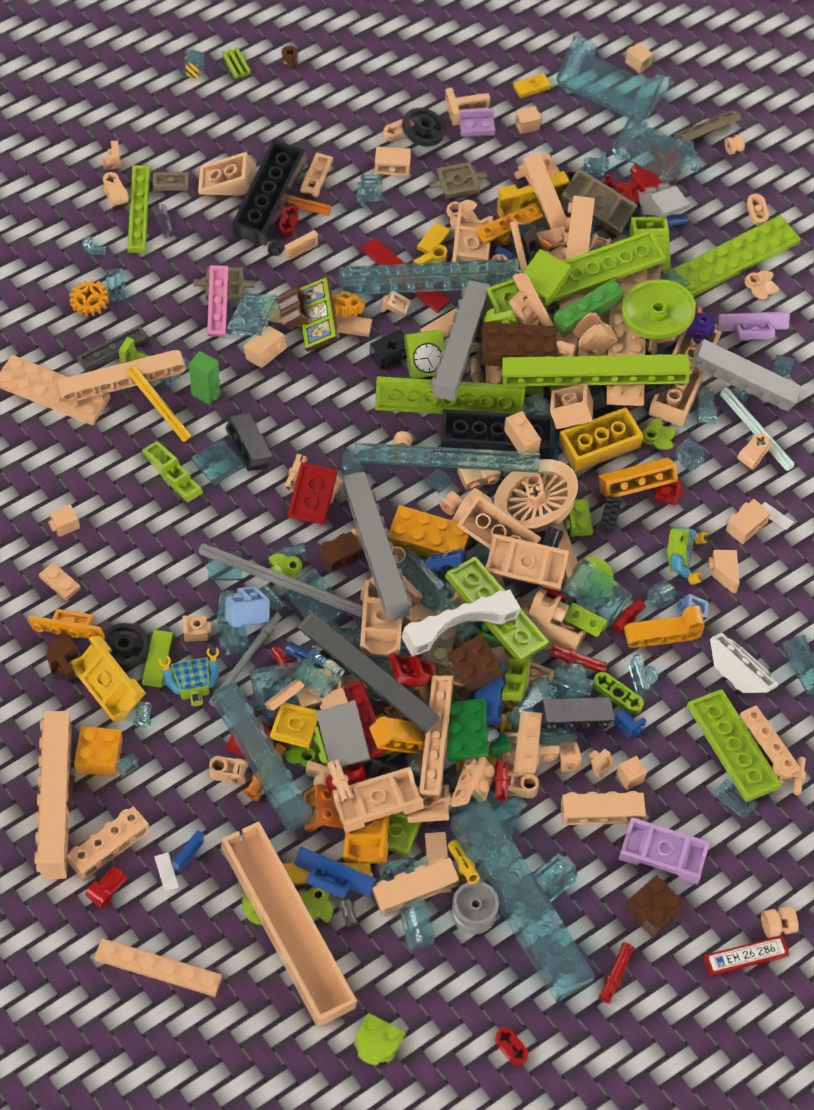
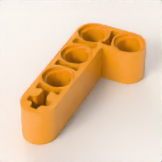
[624,606,705,648]

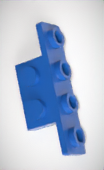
[294,847,376,899]

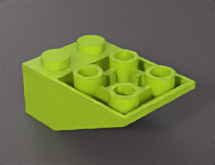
[629,216,671,272]

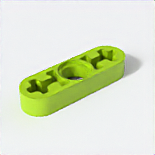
[593,672,644,715]

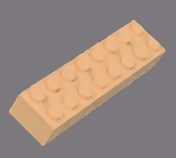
[35,711,72,879]

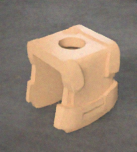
[573,313,618,356]

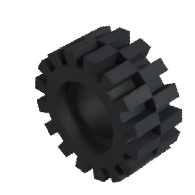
[599,495,623,532]

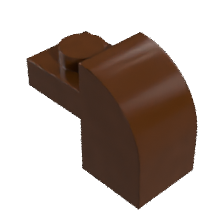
[47,633,78,683]

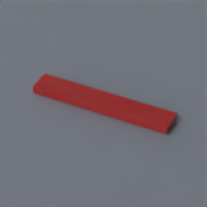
[362,238,450,313]

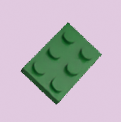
[447,698,489,761]

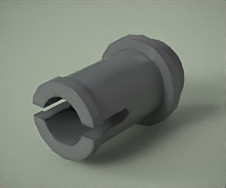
[338,899,359,927]

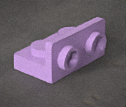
[459,108,495,137]

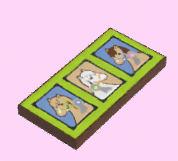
[300,276,340,352]

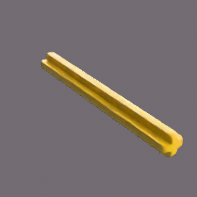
[127,365,191,442]

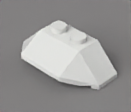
[710,632,779,693]

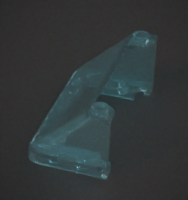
[556,36,673,122]

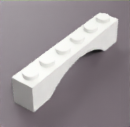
[401,589,521,656]

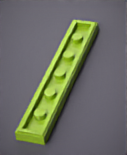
[128,165,150,253]

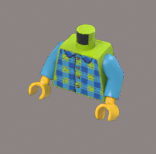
[667,527,708,585]
[158,647,219,706]

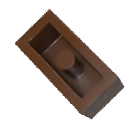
[317,531,362,574]

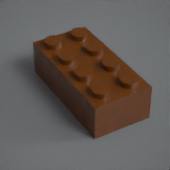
[480,322,557,366]

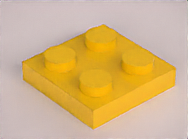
[270,702,318,748]

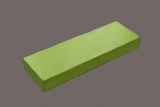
[142,630,173,688]

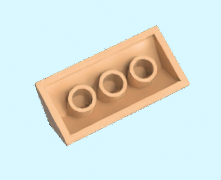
[457,494,541,549]

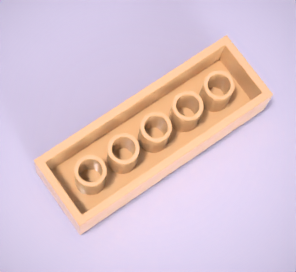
[649,330,721,427]

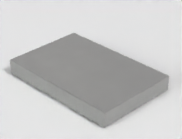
[316,700,371,767]

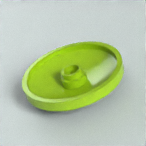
[622,280,695,340]

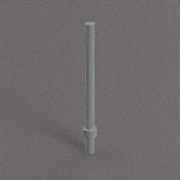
[208,613,282,706]

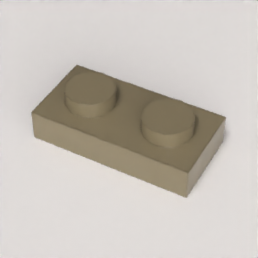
[153,172,188,191]

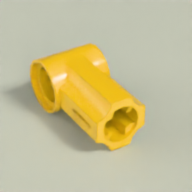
[412,245,447,275]

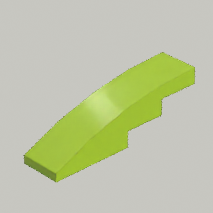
[142,441,203,503]
[502,654,533,701]

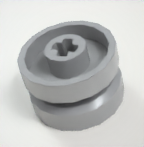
[451,881,499,935]

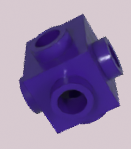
[686,312,716,340]

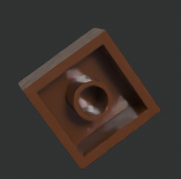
[447,634,505,694]
[624,875,686,939]

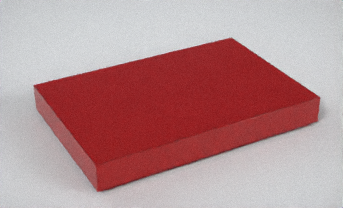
[287,462,338,526]

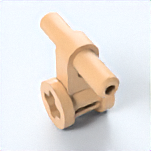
[772,757,806,795]

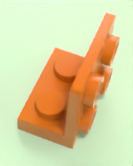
[304,784,344,832]

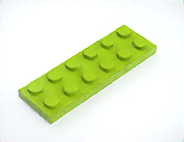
[445,556,549,663]
[687,689,782,802]

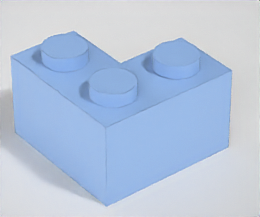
[225,586,270,627]

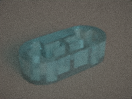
[380,857,418,882]

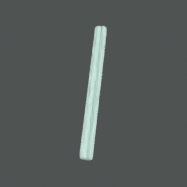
[720,387,795,471]

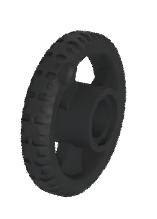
[402,107,446,147]
[103,622,150,670]

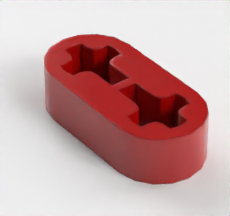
[279,206,299,237]
[495,1027,528,1066]

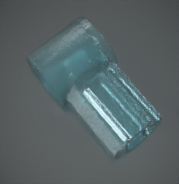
[696,388,717,423]
[217,590,237,633]

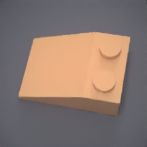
[198,152,256,196]

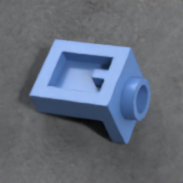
[677,594,708,620]

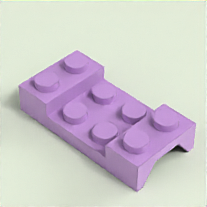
[619,817,710,885]

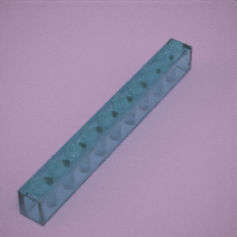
[339,259,519,294]

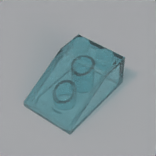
[561,559,633,627]
[249,659,314,710]

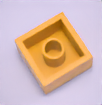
[74,726,123,777]

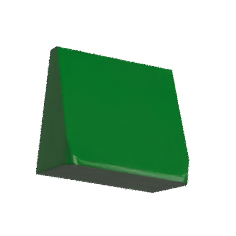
[488,733,511,757]

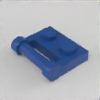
[425,549,466,571]

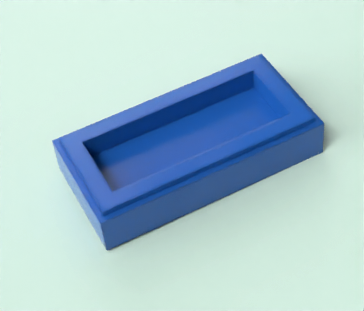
[173,830,204,873]

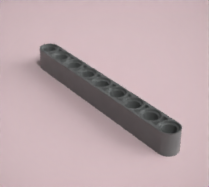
[297,612,440,733]

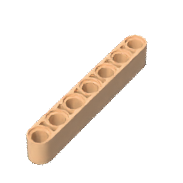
[57,350,186,403]

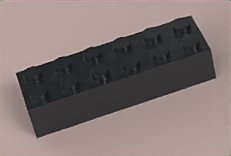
[232,139,307,246]
[440,409,554,459]

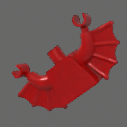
[603,143,681,204]

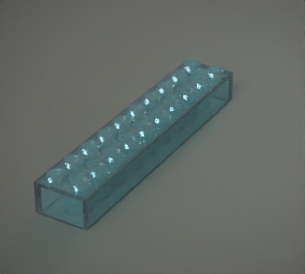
[450,800,595,1003]

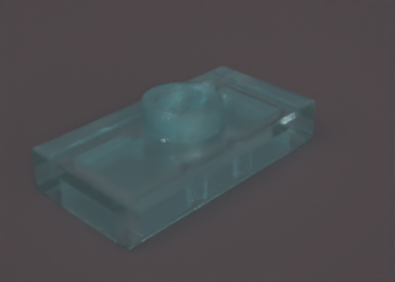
[772,355,794,380]

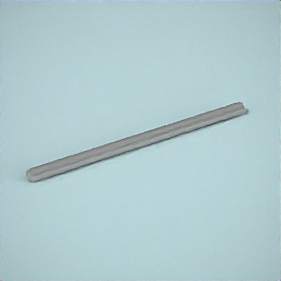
[199,544,363,618]

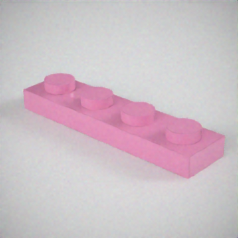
[207,265,228,337]

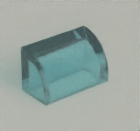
[399,900,434,951]

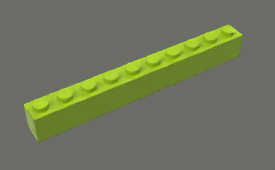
[502,354,690,386]

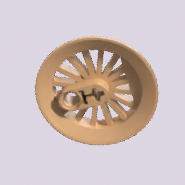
[494,459,578,532]

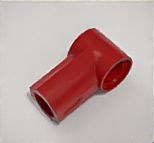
[324,762,367,795]
[85,866,127,909]

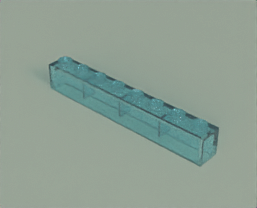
[212,682,313,833]

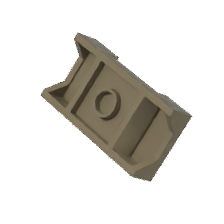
[559,168,638,237]

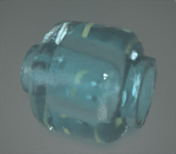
[647,581,676,609]

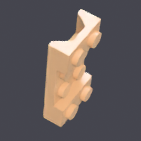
[450,211,493,282]
[485,534,569,591]
[359,580,402,658]
[332,767,424,833]

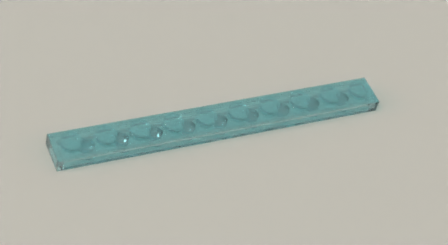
[352,443,540,473]

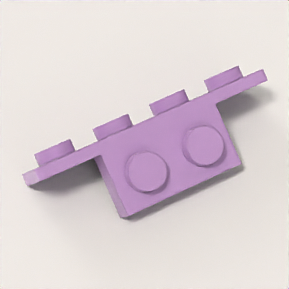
[717,312,790,341]

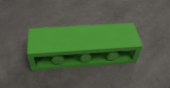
[553,278,624,338]

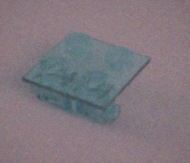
[474,789,525,838]

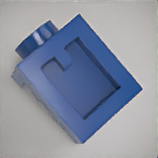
[613,710,646,739]

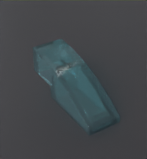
[783,635,814,695]

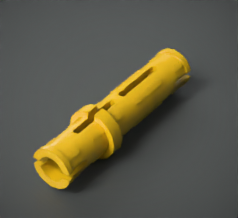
[448,840,480,884]

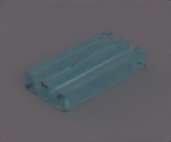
[105,269,127,303]
[713,778,758,820]

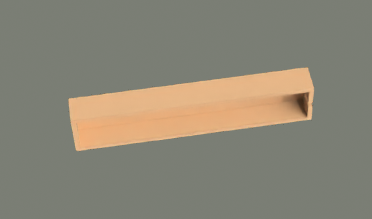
[221,821,357,1028]

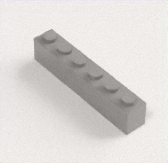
[691,339,801,411]

